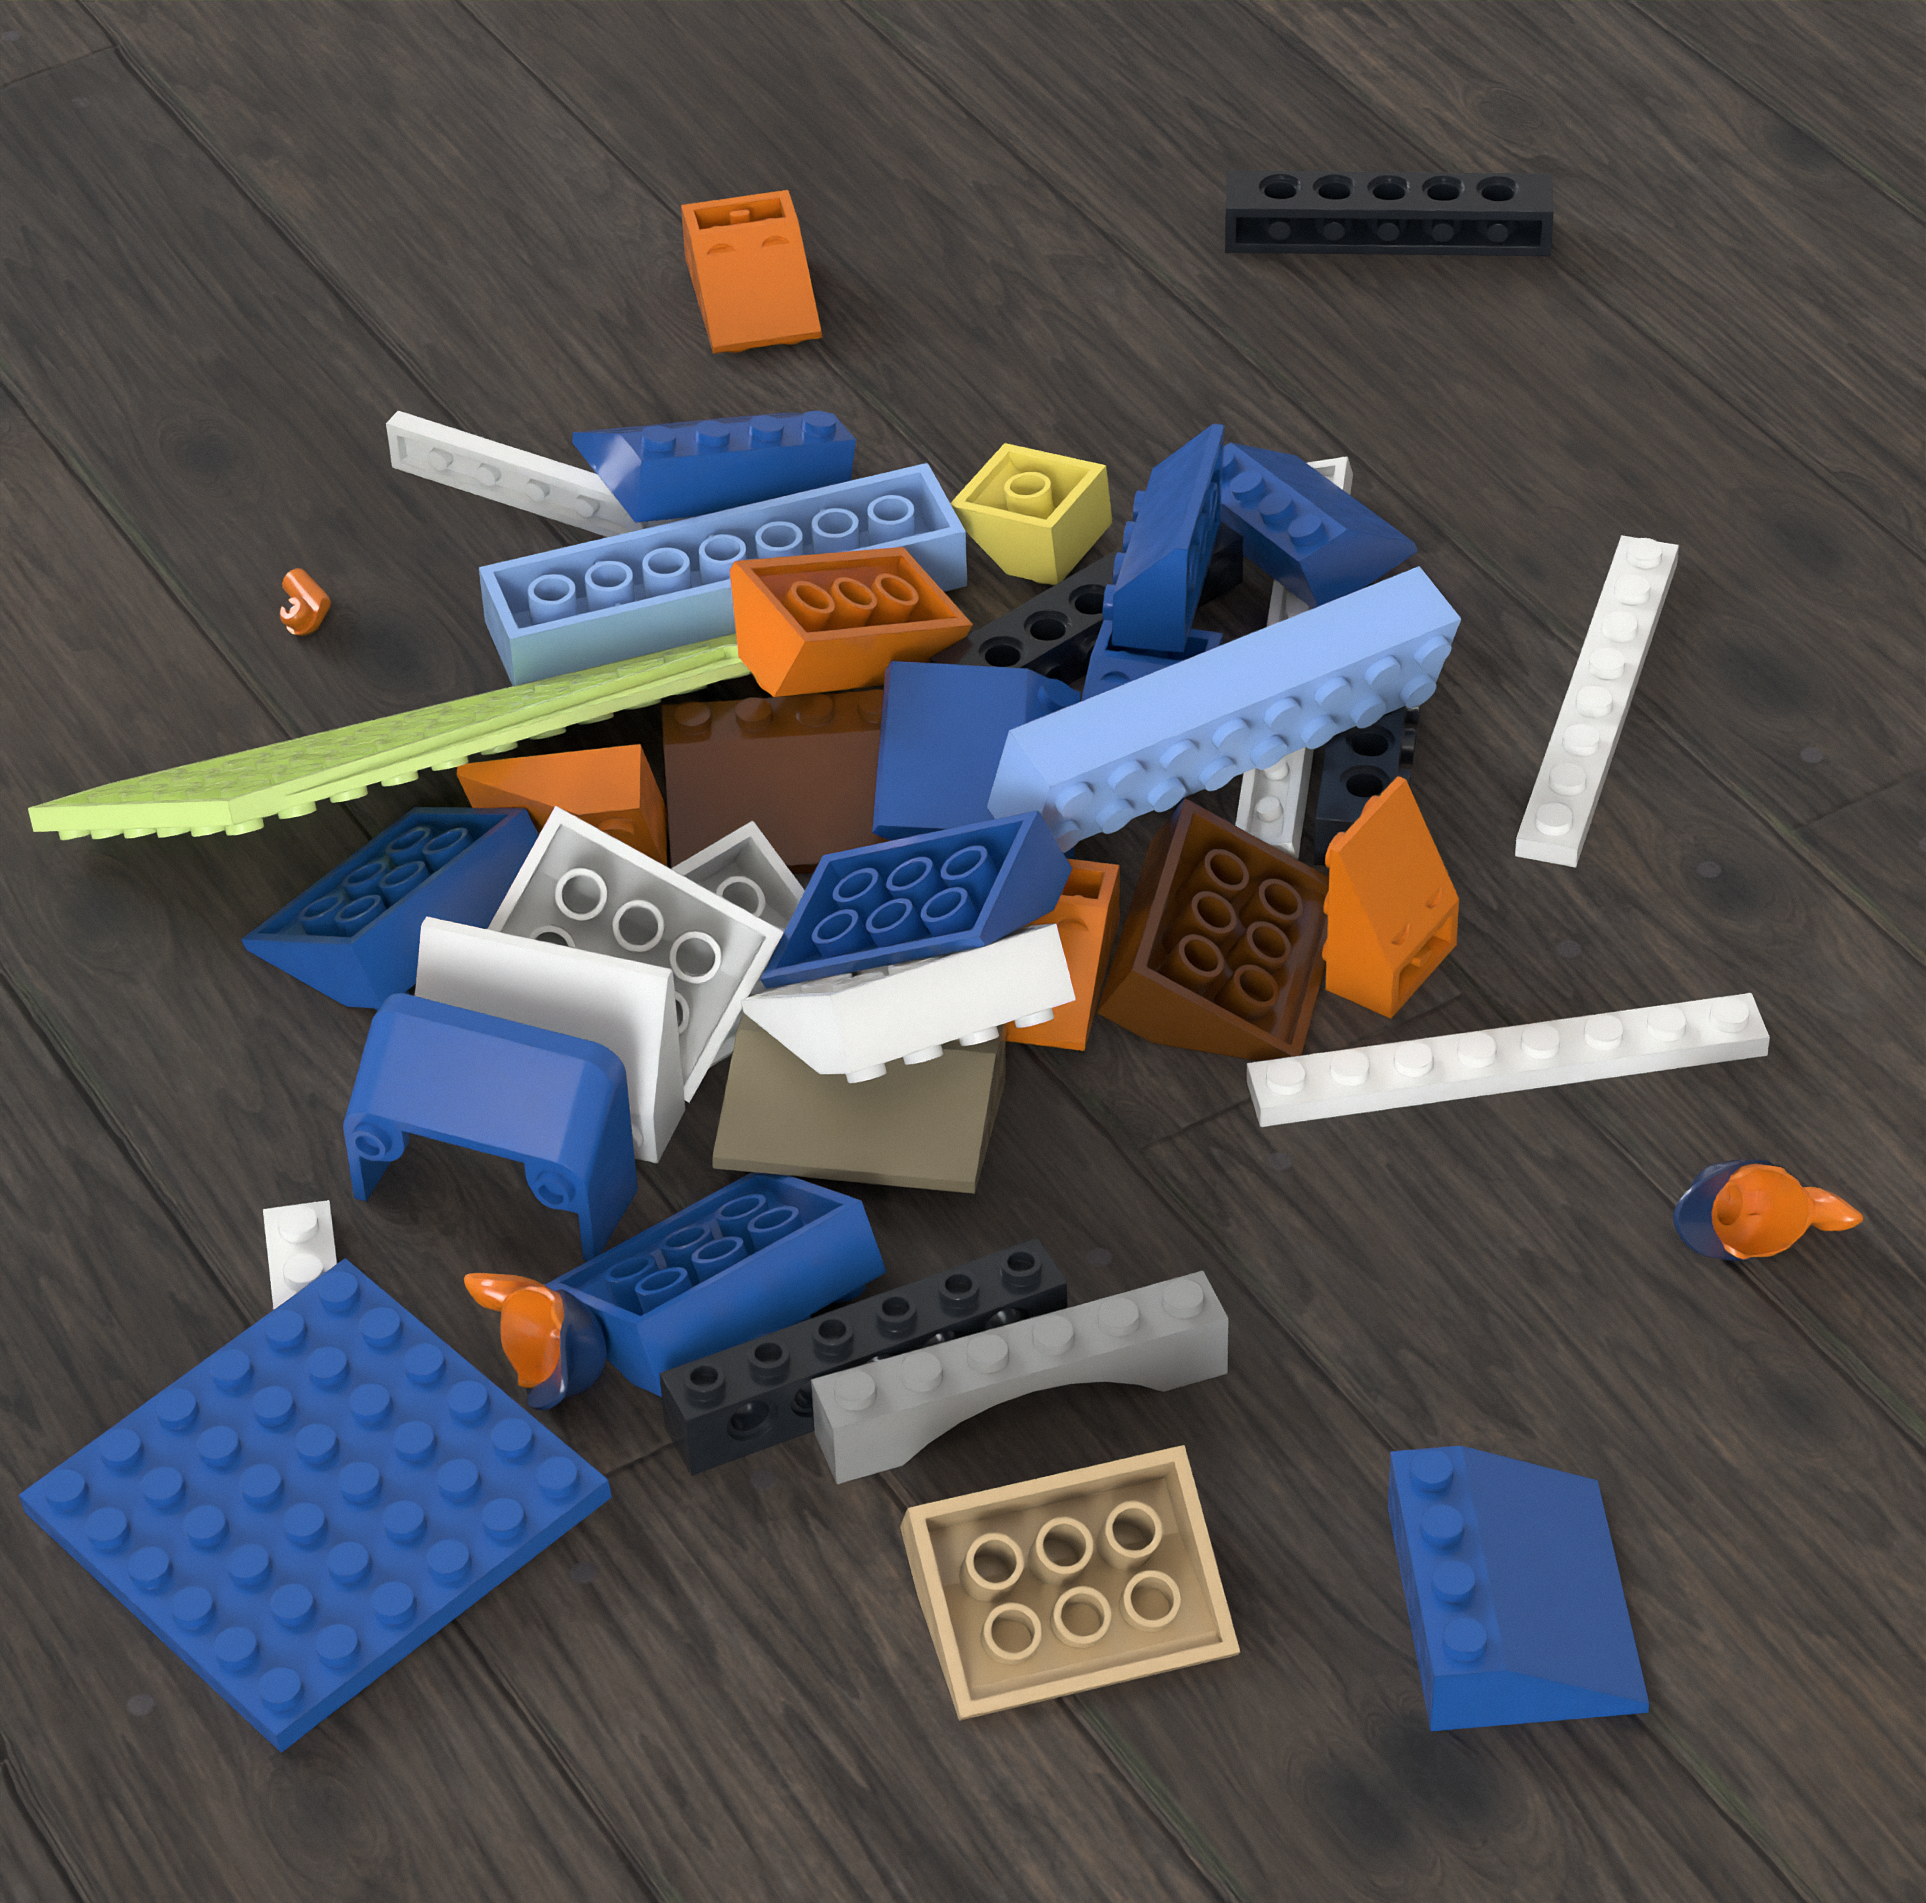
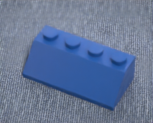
[1103,424,1225,653]
[1221,442,1418,609]

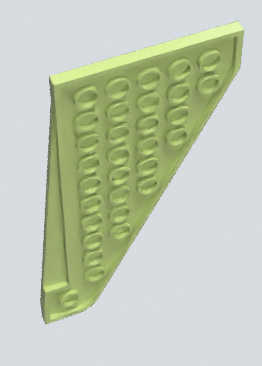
[28,633,756,840]

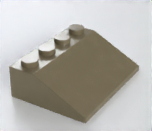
[712,994,1006,1194]

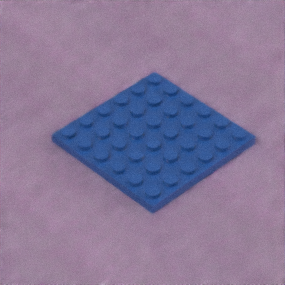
[18,1258,612,1753]

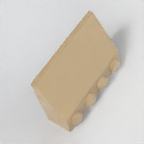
[900,1445,1240,1721]

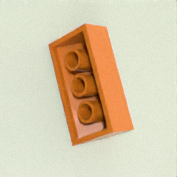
[730,547,973,698]

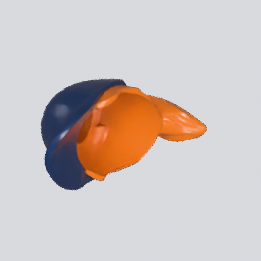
[1673,1159,1863,1261]
[464,1273,607,1411]

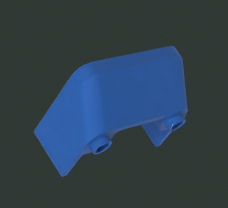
[343,993,638,1261]

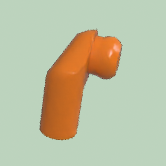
[280,568,331,636]

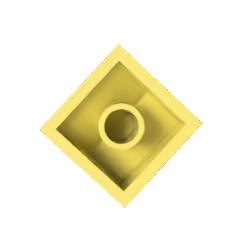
[950,443,1112,585]

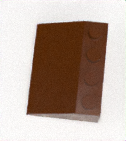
[662,689,889,874]
[1097,798,1329,1061]

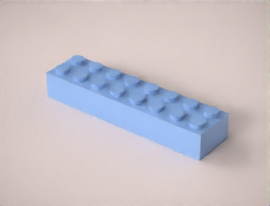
[479,463,967,686]
[987,566,1461,853]

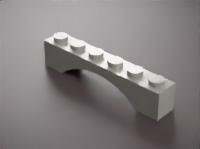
[811,1271,1228,1484]

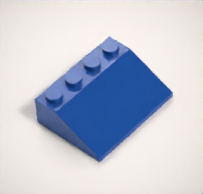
[572,411,856,523]
[872,661,1081,859]
[241,807,539,1011]
[760,810,1072,989]
[545,1172,887,1397]
[1388,1446,1649,1731]

